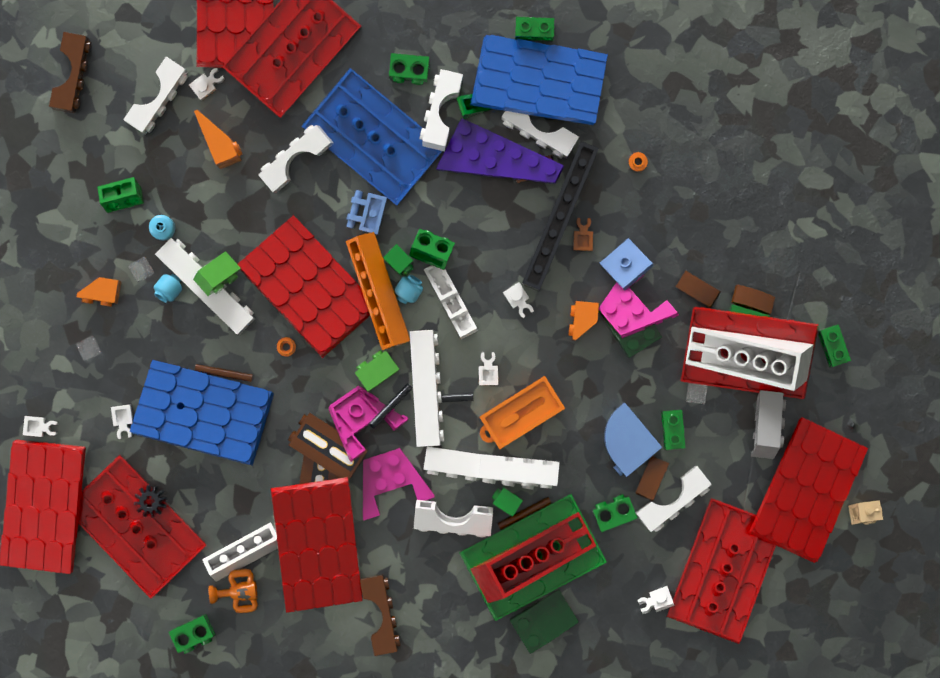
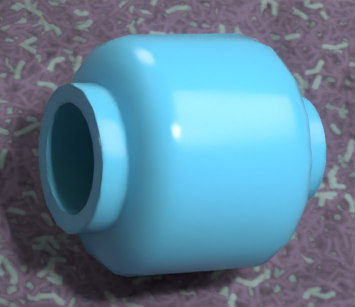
[149,215,176,241]
[154,274,182,303]
[395,275,423,304]

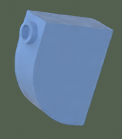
[604,403,662,477]

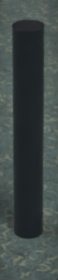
[369,383,413,429]
[442,393,474,402]

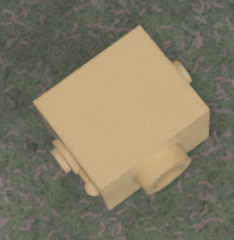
[848,500,883,525]

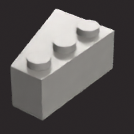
[751,390,786,459]

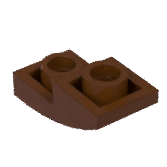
[676,271,721,308]
[731,285,775,315]
[635,456,669,501]

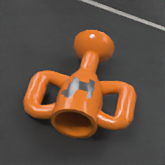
[208,569,258,613]

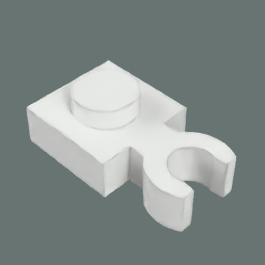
[189,68,225,101]
[503,282,534,318]
[479,352,498,385]
[111,405,133,439]
[23,416,58,437]
[638,586,675,614]

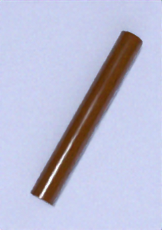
[195,364,253,382]
[497,497,551,530]

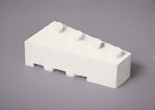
[479,454,559,489]

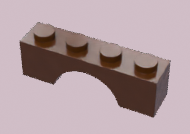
[49,32,91,113]
[360,574,401,656]

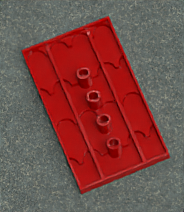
[196,0,274,68]
[222,0,361,118]
[237,215,370,358]
[749,417,868,563]
[0,440,86,574]
[78,455,206,599]
[270,477,362,613]
[666,498,776,644]

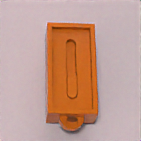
[480,376,565,449]

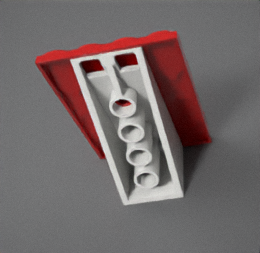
[680,307,819,399]

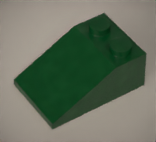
[598,309,662,358]
[510,589,579,654]

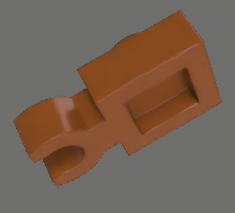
[573,218,593,251]

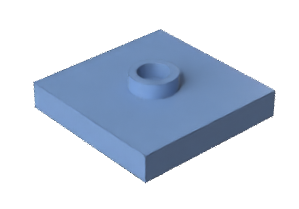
[600,238,654,291]

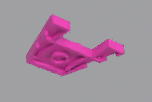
[598,275,679,338]
[328,385,408,462]
[363,448,435,521]

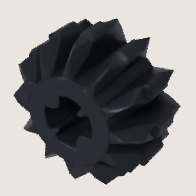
[134,485,168,518]

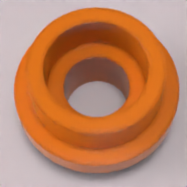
[628,152,648,172]
[277,337,296,357]

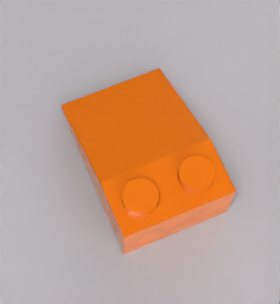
[194,110,243,169]

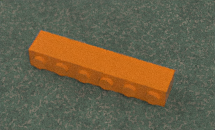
[346,232,410,350]

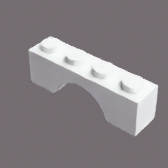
[123,57,188,135]
[420,69,463,152]
[501,111,579,159]
[259,125,334,193]
[636,466,712,532]
[414,500,493,537]

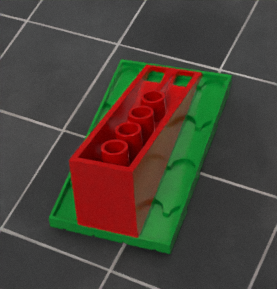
[459,494,607,621]

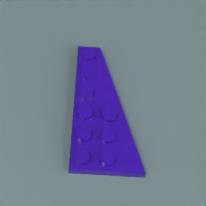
[436,118,564,184]

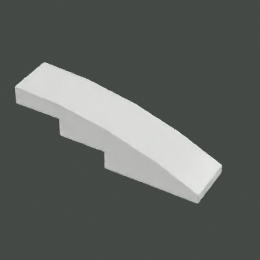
[424,265,478,340]

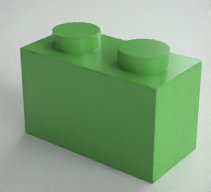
[193,251,241,296]
[355,350,400,392]

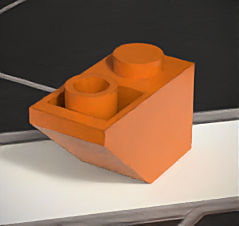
[77,277,121,307]
[569,301,599,340]

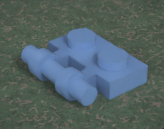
[346,190,387,235]

